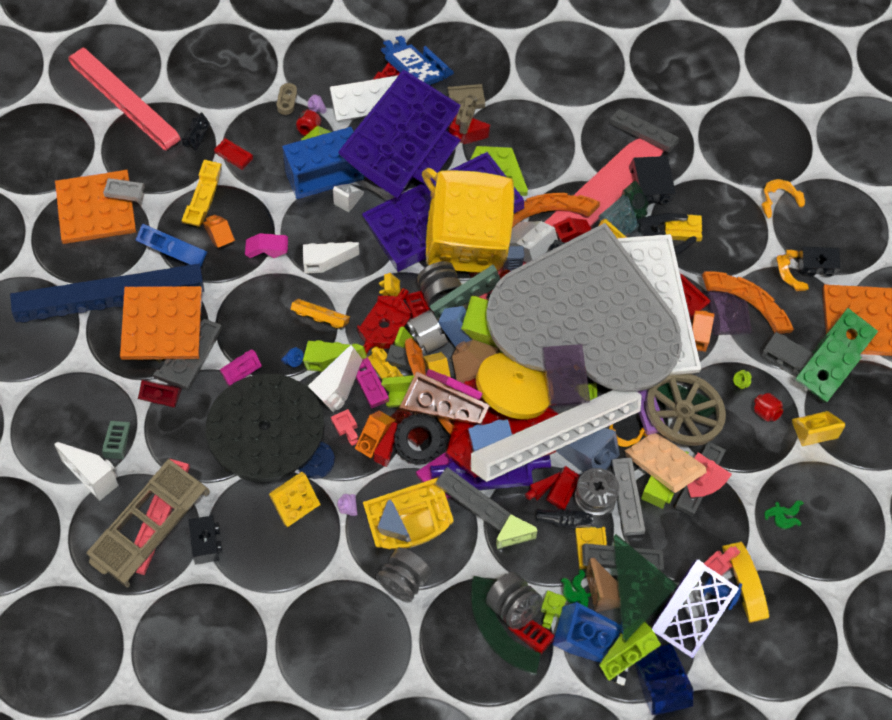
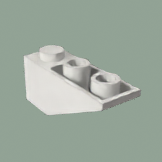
[303,242,359,273]

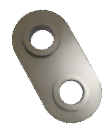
[277,83,297,115]

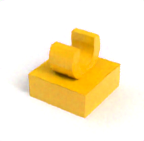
[379,273,400,297]

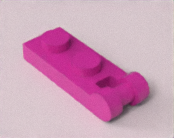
[356,357,389,409]

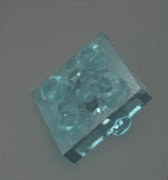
[598,195,639,237]

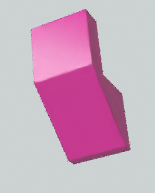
[245,233,288,258]

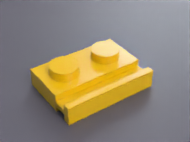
[664,215,702,241]
[575,527,607,569]

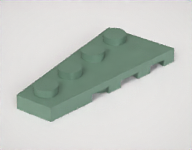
[430,265,500,318]

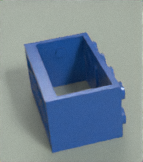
[282,127,364,199]

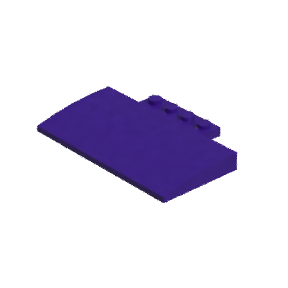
[338,69,461,198]
[362,152,524,272]

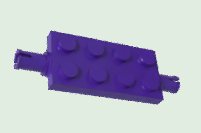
[430,455,551,490]

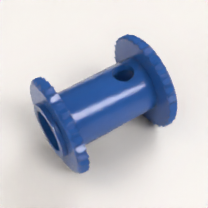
[702,571,742,610]

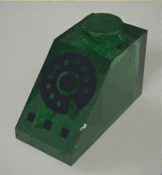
[618,181,648,224]

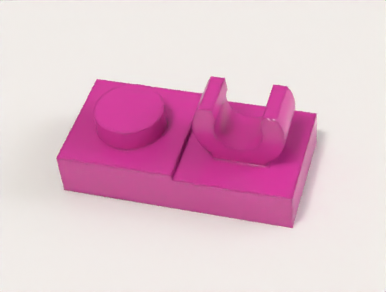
[220,349,262,386]

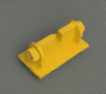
[368,347,403,380]

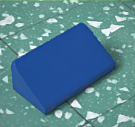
[423,46,454,79]

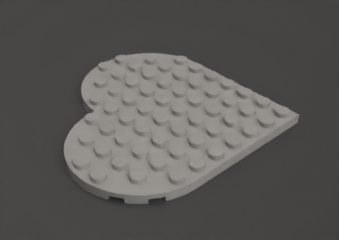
[486,223,682,392]

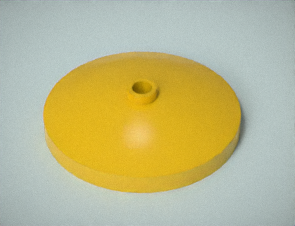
[476,353,553,419]

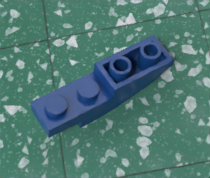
[136,223,207,267]

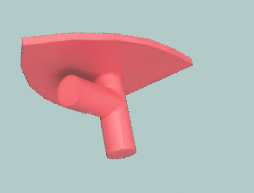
[687,453,732,498]

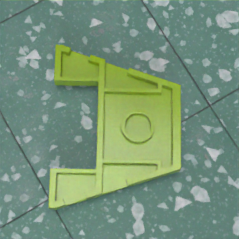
[471,146,528,196]

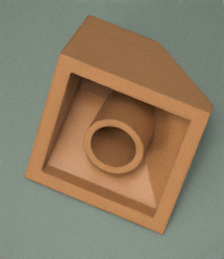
[452,340,501,383]
[586,558,624,612]

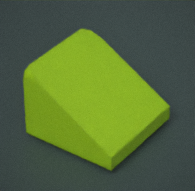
[395,326,414,348]

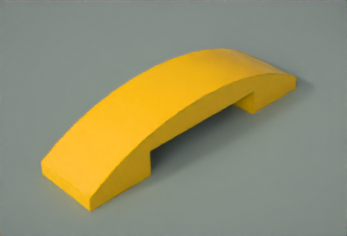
[182,160,222,227]
[722,542,769,623]

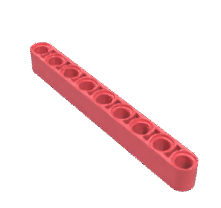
[68,47,181,151]

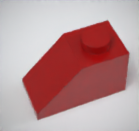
[449,113,490,144]

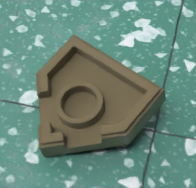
[456,95,477,134]

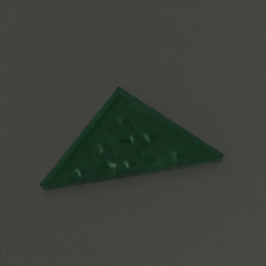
[613,534,678,643]

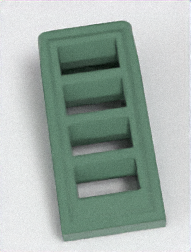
[102,421,130,459]

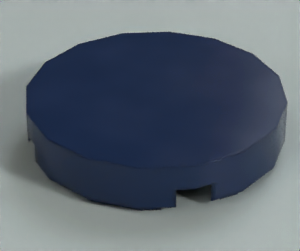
[298,442,335,479]

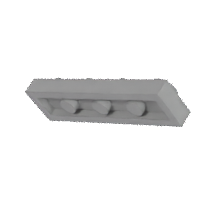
[611,458,645,536]

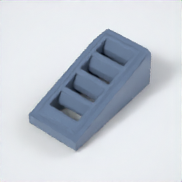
[502,246,524,273]

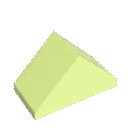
[496,514,537,549]

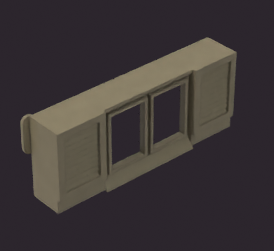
[86,459,210,588]

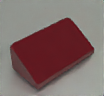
[138,379,182,407]

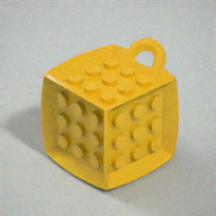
[422,168,514,272]

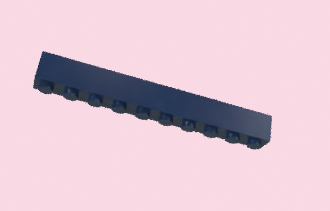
[10,263,205,322]

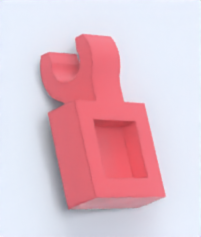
[331,409,358,446]
[703,546,741,579]

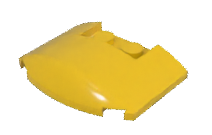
[363,477,454,549]

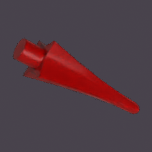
[525,471,561,500]

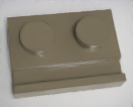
[448,84,485,109]

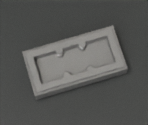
[103,178,144,202]

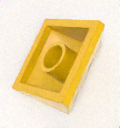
[792,411,845,447]

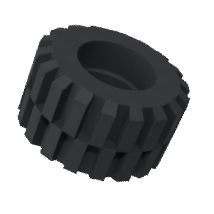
[394,413,444,464]

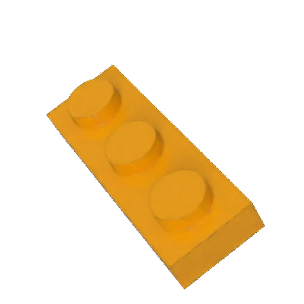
[290,299,350,328]

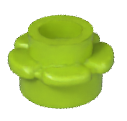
[734,370,752,389]

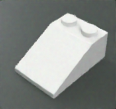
[509,221,558,263]
[308,345,363,412]
[54,442,119,501]

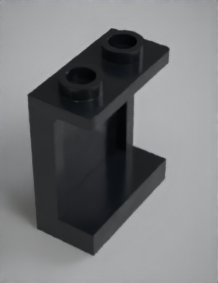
[629,156,676,205]

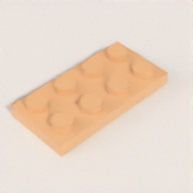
[625,433,706,493]

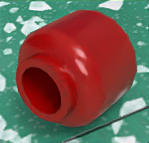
[296,110,321,136]
[754,393,783,422]

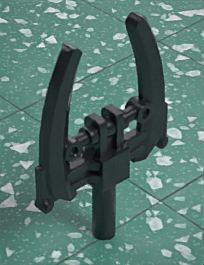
[637,213,697,255]

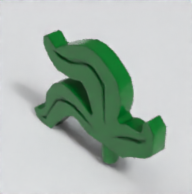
[764,501,804,529]
[561,569,591,608]

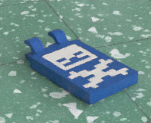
[381,36,444,85]

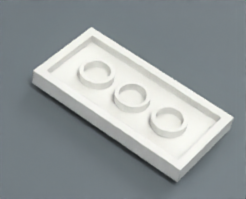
[330,76,398,122]

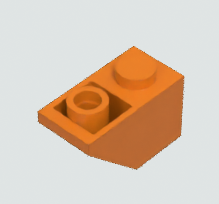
[202,215,235,248]
[691,311,714,352]
[354,410,395,458]

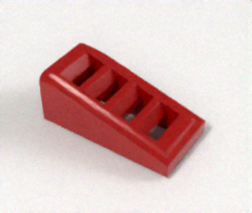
[404,291,431,319]
[374,422,397,467]
[508,620,555,655]

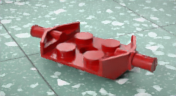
[357,288,411,354]

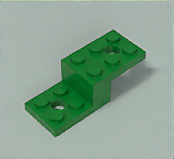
[795,308,878,403]

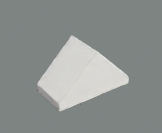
[333,184,364,212]

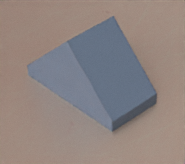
[378,500,411,542]

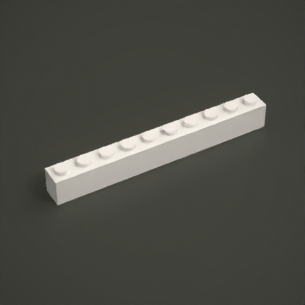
[471,390,642,482]

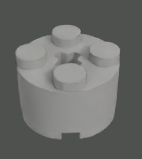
[407,310,448,354]

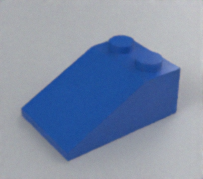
[552,602,626,663]

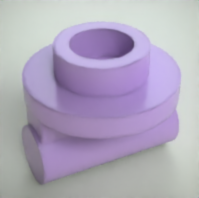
[308,95,327,114]
[337,494,357,516]

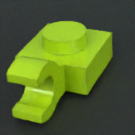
[540,590,566,629]

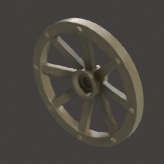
[645,374,726,446]

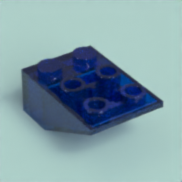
[634,644,693,715]

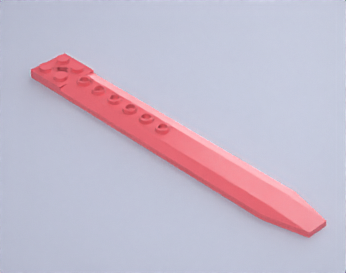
[479,138,664,300]

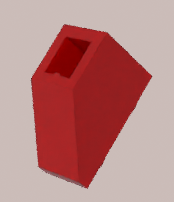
[553,218,592,243]

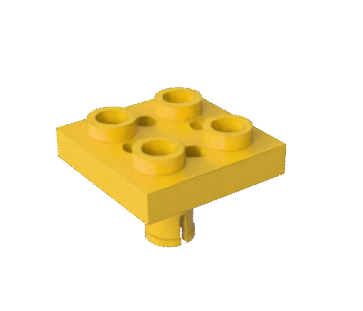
[269,472,320,527]

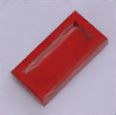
[214,138,253,170]
[546,466,580,509]

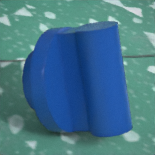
[281,347,304,367]

